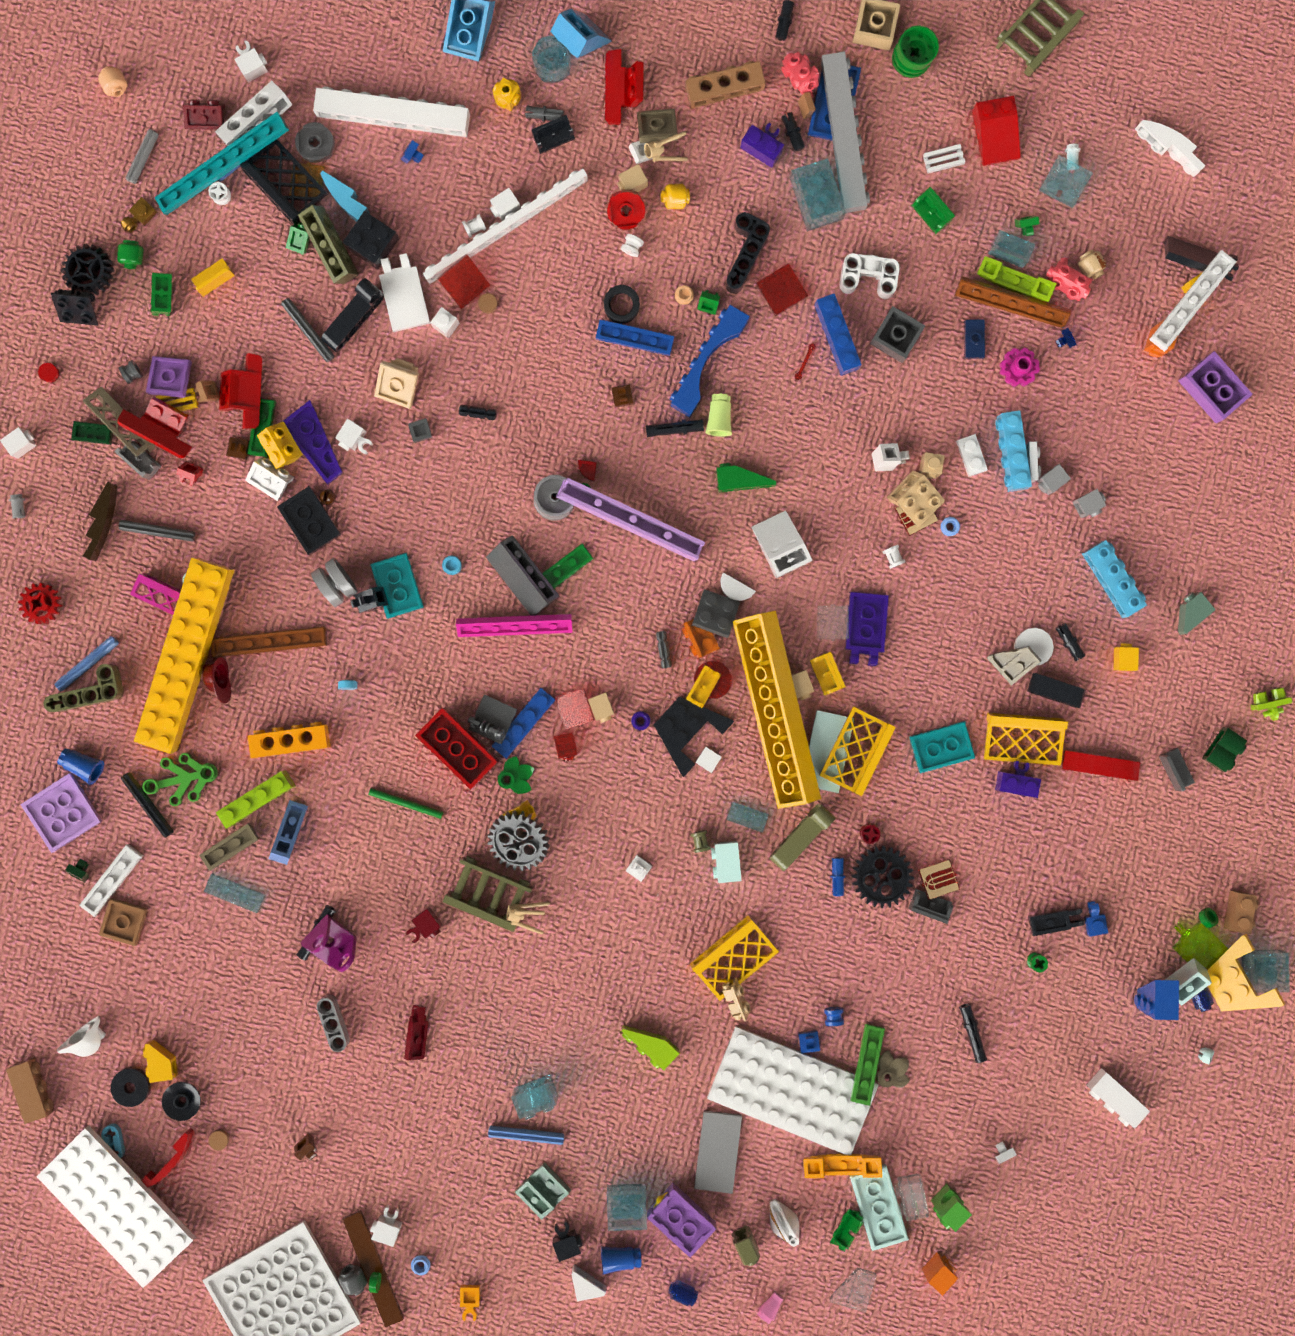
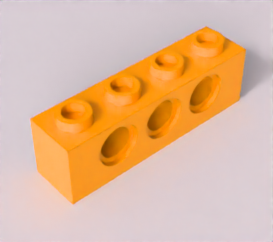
[248,722,331,759]

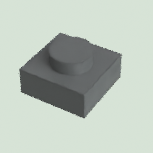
[408,418,433,443]

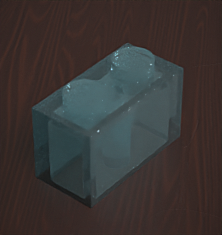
[988,230,1035,268]

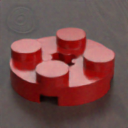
[607,190,645,230]

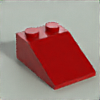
[972,95,1021,166]

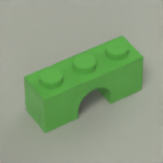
[931,1183,972,1232]

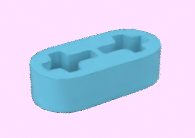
[101,1124,125,1158]

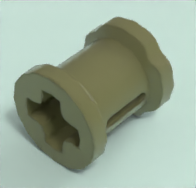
[690,830,711,853]

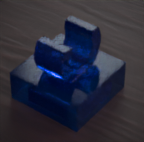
[1055,328,1078,349]

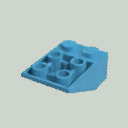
[550,9,612,58]

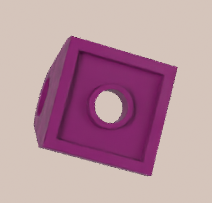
[301,914,357,972]

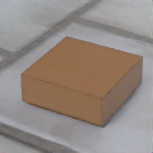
[798,92,816,119]

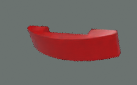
[1061,750,1141,781]
[141,1128,194,1188]

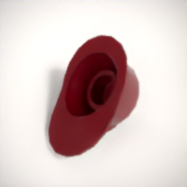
[203,657,231,703]

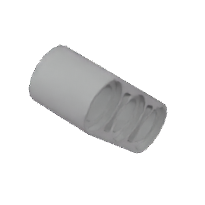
[317,994,350,1052]

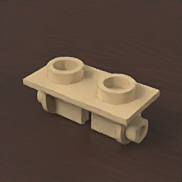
[722,978,751,1021]

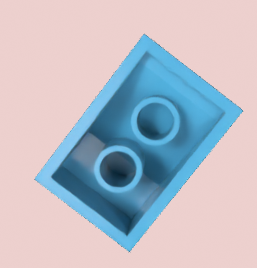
[443,0,495,62]

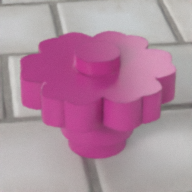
[1000,348,1040,387]

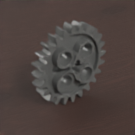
[487,810,550,871]

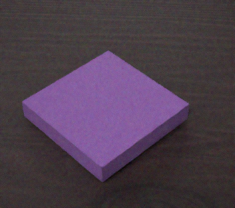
[146,356,192,398]

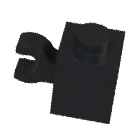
[350,587,389,613]
[552,1220,584,1262]

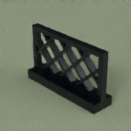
[240,139,328,225]

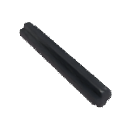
[121,772,174,838]

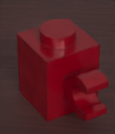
[406,906,443,943]

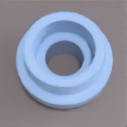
[940,517,960,536]
[411,1255,431,1275]

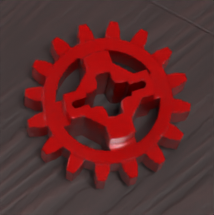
[18,583,63,625]

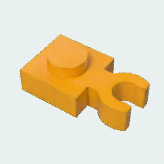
[460,1285,480,1321]

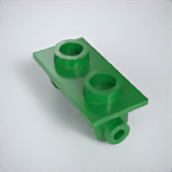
[830,1209,864,1252]

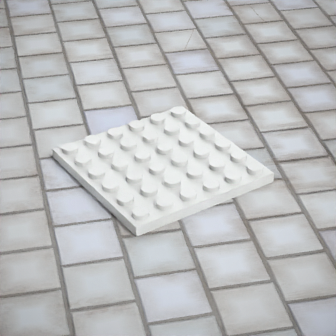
[202,1220,362,1336]

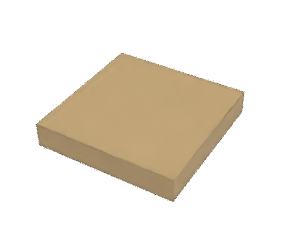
[374,361,419,409]

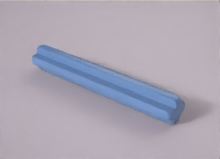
[54,636,119,691]
[488,1126,564,1145]

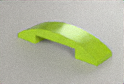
[977,256,1057,302]

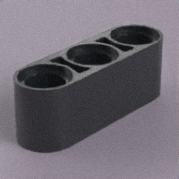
[1027,673,1086,708]

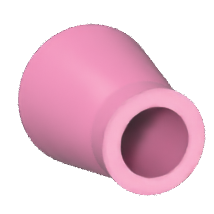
[757,1292,783,1324]

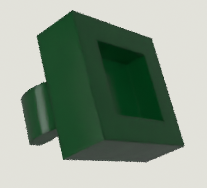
[65,859,89,883]

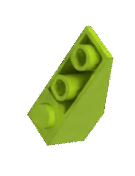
[621,1025,680,1071]

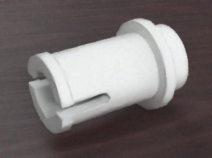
[1065,144,1080,170]

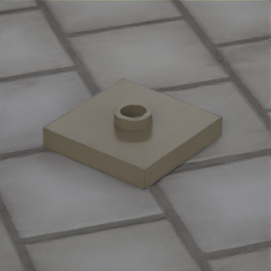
[637,109,678,143]

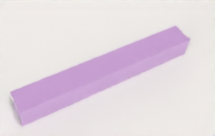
[556,478,705,562]

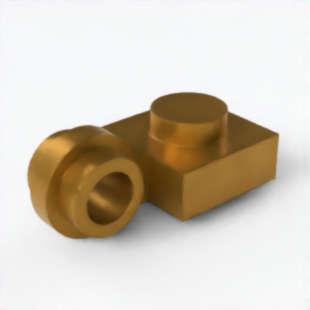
[121,197,157,233]

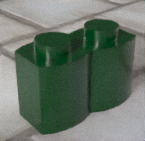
[1202,727,1247,772]

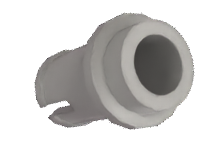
[8,494,25,519]

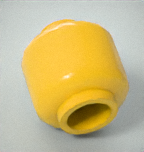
[661,184,690,209]

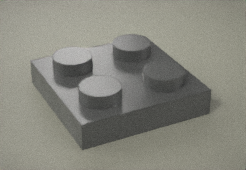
[692,589,740,638]

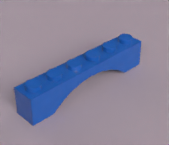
[669,305,750,418]

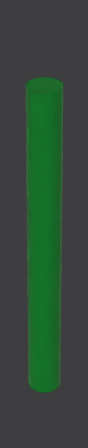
[368,788,444,819]

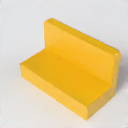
[191,258,235,297]

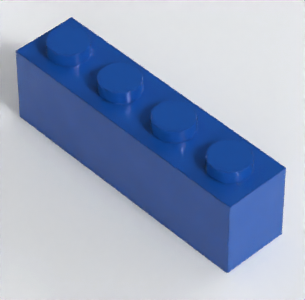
[814,293,862,376]

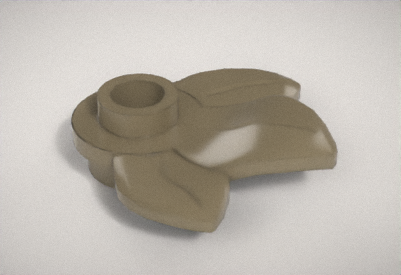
[877,1050,910,1088]

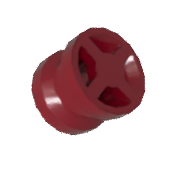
[859,824,881,844]

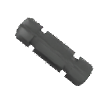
[656,631,672,669]

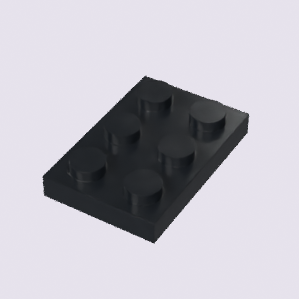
[277,486,341,556]

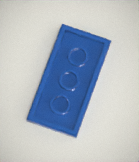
[808,65,861,141]

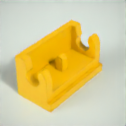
[809,652,846,695]
[686,665,721,708]

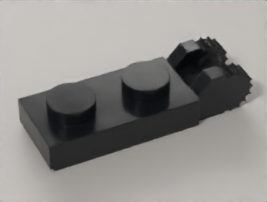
[1028,908,1085,936]

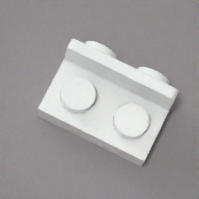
[245,457,294,501]

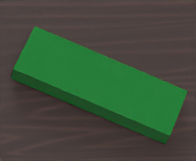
[247,399,276,458]
[542,544,594,589]

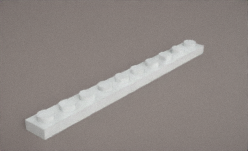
[423,169,588,285]

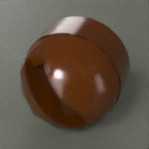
[319,489,336,505]

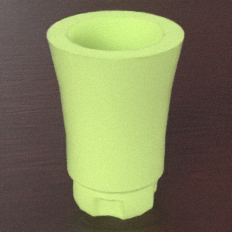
[705,393,732,437]

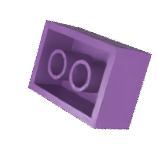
[1178,351,1253,423]

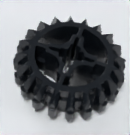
[60,244,114,295]

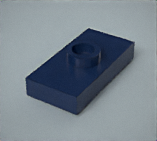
[964,320,985,359]

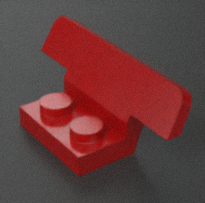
[605,49,644,125]
[219,353,263,429]
[117,397,192,458]

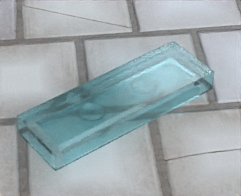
[204,873,266,913]

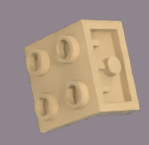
[887,471,945,527]

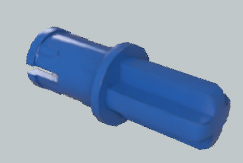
[830,858,846,897]

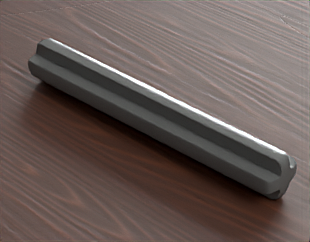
[281,298,334,362]
[119,520,195,542]

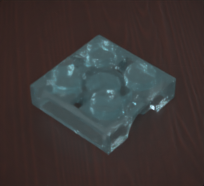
[1039,155,1093,208]

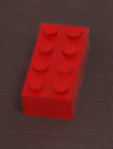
[415,708,499,790]

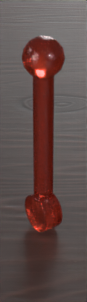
[794,343,816,380]

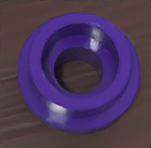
[631,711,650,730]

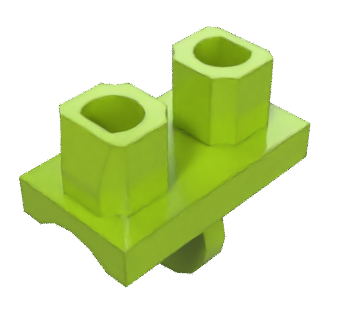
[1250,688,1293,721]

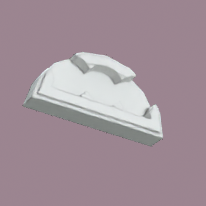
[720,573,756,601]

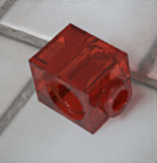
[554,732,578,762]

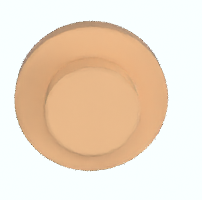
[675,285,694,305]

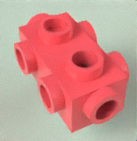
[781,51,819,98]
[1045,257,1092,301]

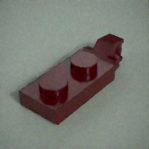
[404,1005,429,1061]

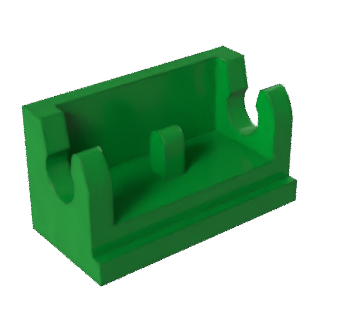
[911,187,955,234]
[151,273,172,316]

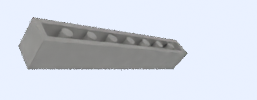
[821,51,870,213]

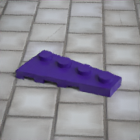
[282,400,343,484]

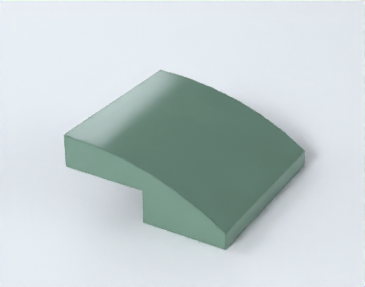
[515,1162,571,1220]

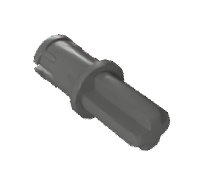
[525,105,564,122]

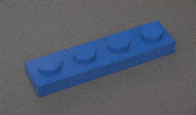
[596,319,674,356]
[492,688,555,759]

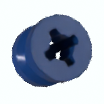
[824,1007,844,1026]

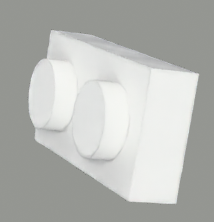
[956,434,988,477]
[1026,442,1041,483]

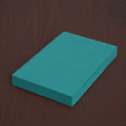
[370,553,424,619]
[909,721,975,774]

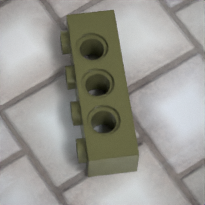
[298,205,359,284]

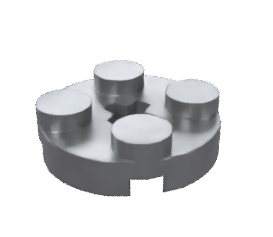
[295,122,335,163]

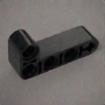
[726,212,770,294]
[321,278,384,352]

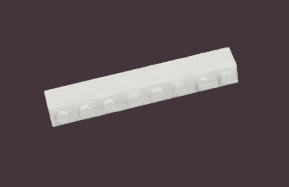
[313,86,470,137]

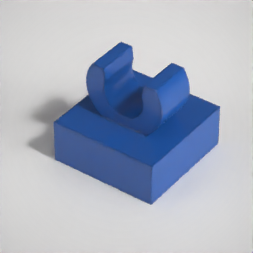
[400,140,424,164]
[798,1030,820,1054]

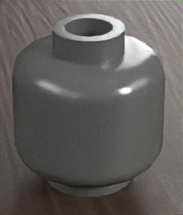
[338,1264,367,1295]

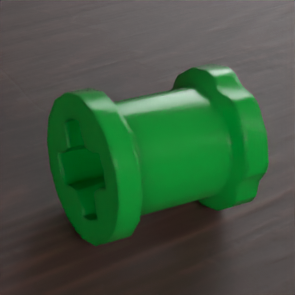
[1027,952,1048,973]

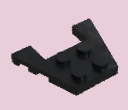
[654,697,734,777]

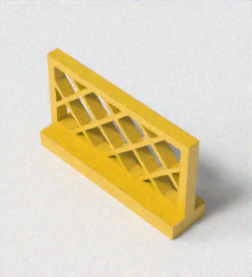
[819,707,896,796]
[984,712,1068,766]
[690,915,779,1001]

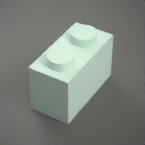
[711,841,742,883]
[1165,958,1212,1006]

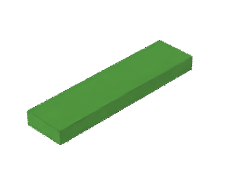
[850,1024,885,1106]

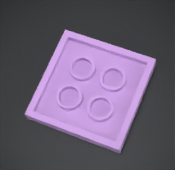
[20,773,102,853]

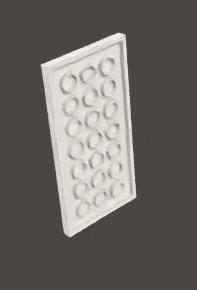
[707,1026,879,1155]
[37,1126,196,1288]

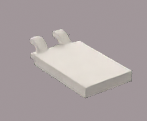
[379,253,431,332]

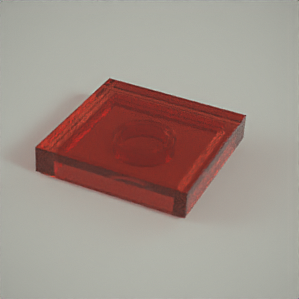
[437,254,490,309]
[756,263,808,317]

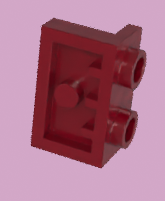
[182,100,225,130]

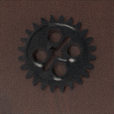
[851,845,914,908]

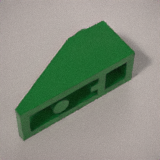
[716,463,776,493]

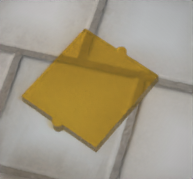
[289,162,325,197]

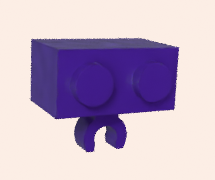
[740,123,784,168]
[995,761,1041,798]

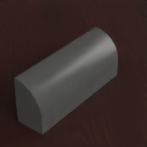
[486,535,559,616]

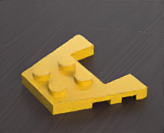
[1207,934,1285,1011]

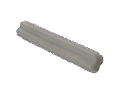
[125,129,158,184]

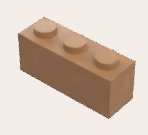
[6,1057,54,1124]

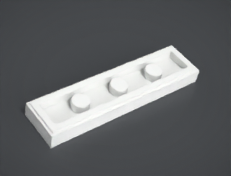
[79,844,144,917]

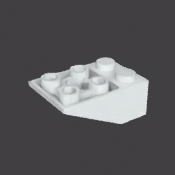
[751,511,812,578]

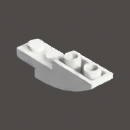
[1135,120,1205,177]

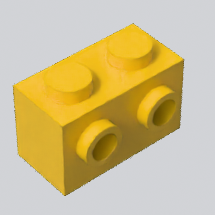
[257,421,303,469]

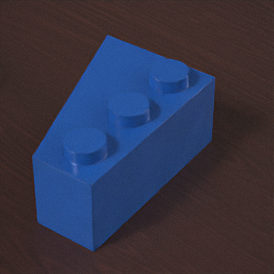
[1134,980,1179,1020]

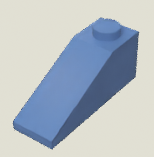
[269,800,308,865]

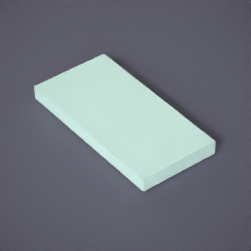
[809,710,854,793]
[849,1164,909,1251]

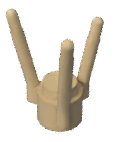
[644,131,688,162]
[507,902,550,934]

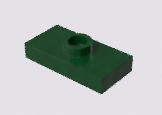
[71,421,113,445]

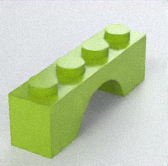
[216,770,296,829]

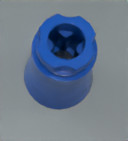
[57,748,104,785]
[601,1246,642,1275]

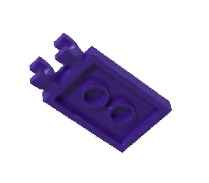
[845,592,889,666]

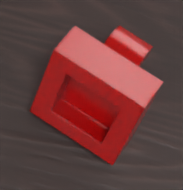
[176,461,204,486]

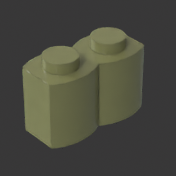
[732,1226,760,1266]

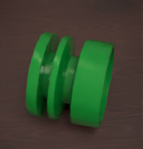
[892,25,939,78]

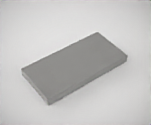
[694,1110,742,1194]

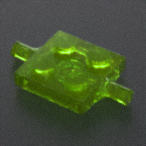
[1172,921,1229,970]

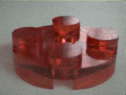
[694,661,732,699]

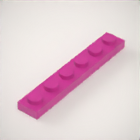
[456,614,573,637]

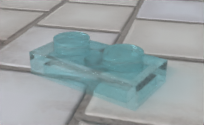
[726,801,769,833]

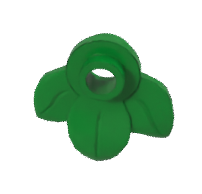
[497,756,534,794]

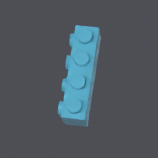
[995,411,1032,492]
[1082,540,1147,618]

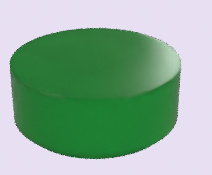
[1199,908,1219,928]
[369,1272,381,1293]

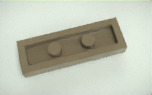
[199,823,259,871]

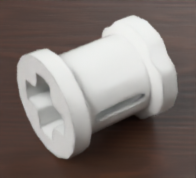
[462,214,486,238]
[882,545,906,569]

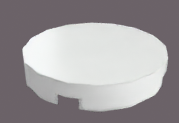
[1014,628,1054,666]

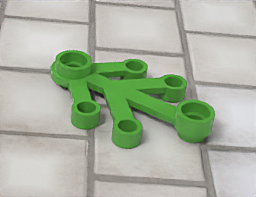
[142,753,218,806]

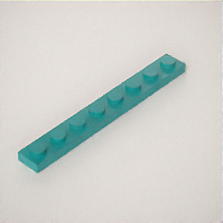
[154,112,289,215]

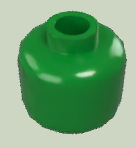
[117,240,144,269]

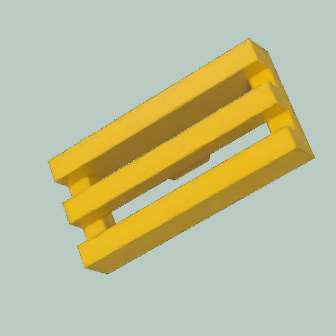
[155,388,199,411]

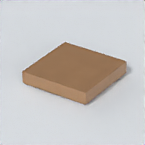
[99,898,148,946]

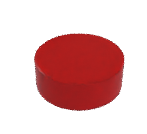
[38,363,59,383]

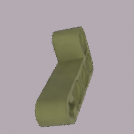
[43,664,123,712]
[769,803,836,871]

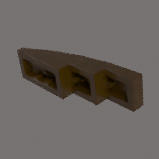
[83,482,117,561]

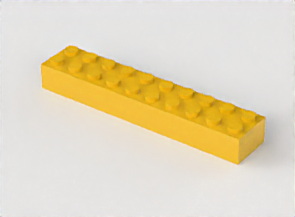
[134,558,235,754]
[733,611,821,808]

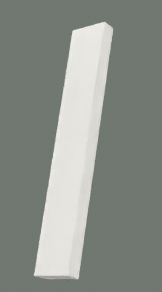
[1149,250,1237,352]

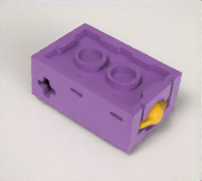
[647,1183,717,1258]

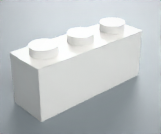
[1086,1068,1150,1129]

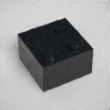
[343,211,400,269]

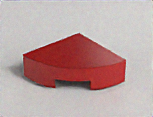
[578,460,597,482]

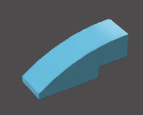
[320,170,370,222]

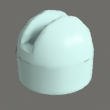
[1198,1047,1214,1065]

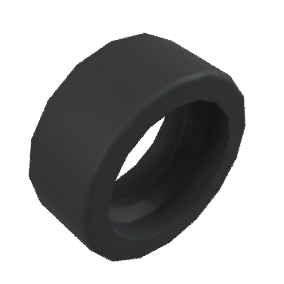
[604,285,640,324]

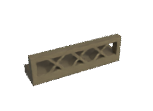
[83,387,155,457]

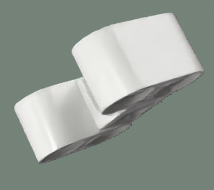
[839,253,899,299]

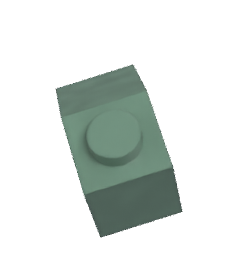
[1178,592,1216,635]

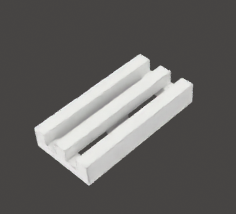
[923,144,965,174]

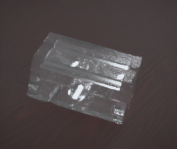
[895,1173,929,1221]

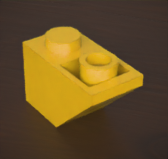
[143,1040,178,1083]

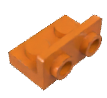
[681,619,720,658]

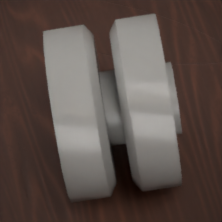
[533,475,574,521]
[311,558,358,608]

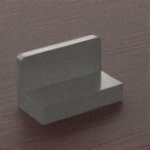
[1159,748,1195,792]

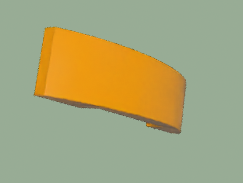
[803,1154,883,1178]

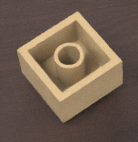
[852,0,900,50]

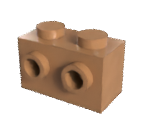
[1224,890,1258,934]

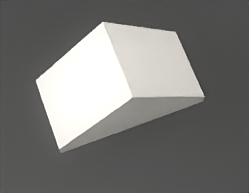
[572,1265,607,1302]

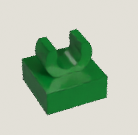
[1014,215,1039,236]
[697,290,720,315]

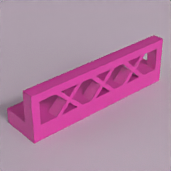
[130,574,181,615]

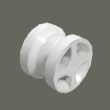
[208,182,231,205]
[621,234,644,257]

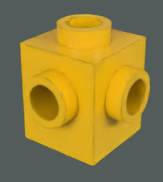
[493,77,521,111]

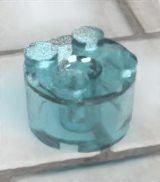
[532,36,571,83]

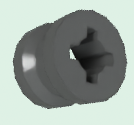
[118,360,143,384]

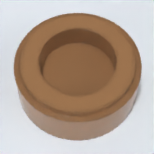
[478,293,498,314]
[209,1129,229,1151]

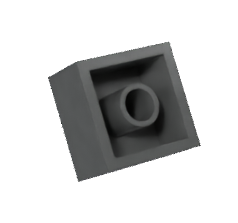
[870,306,925,363]

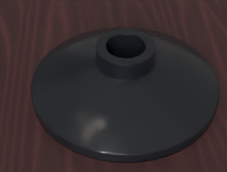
[162,1082,201,1121]

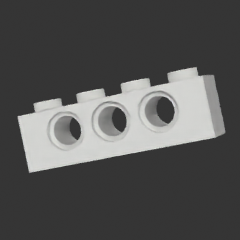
[215,80,293,146]

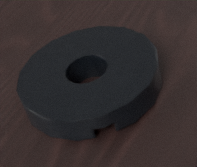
[111,1067,150,1107]

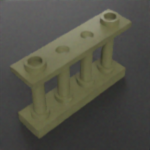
[996,0,1085,77]
[443,856,533,932]

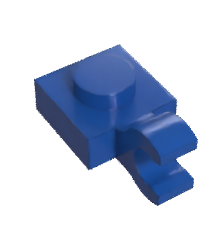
[1084,901,1108,937]

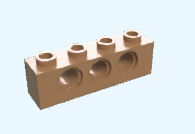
[685,61,765,109]

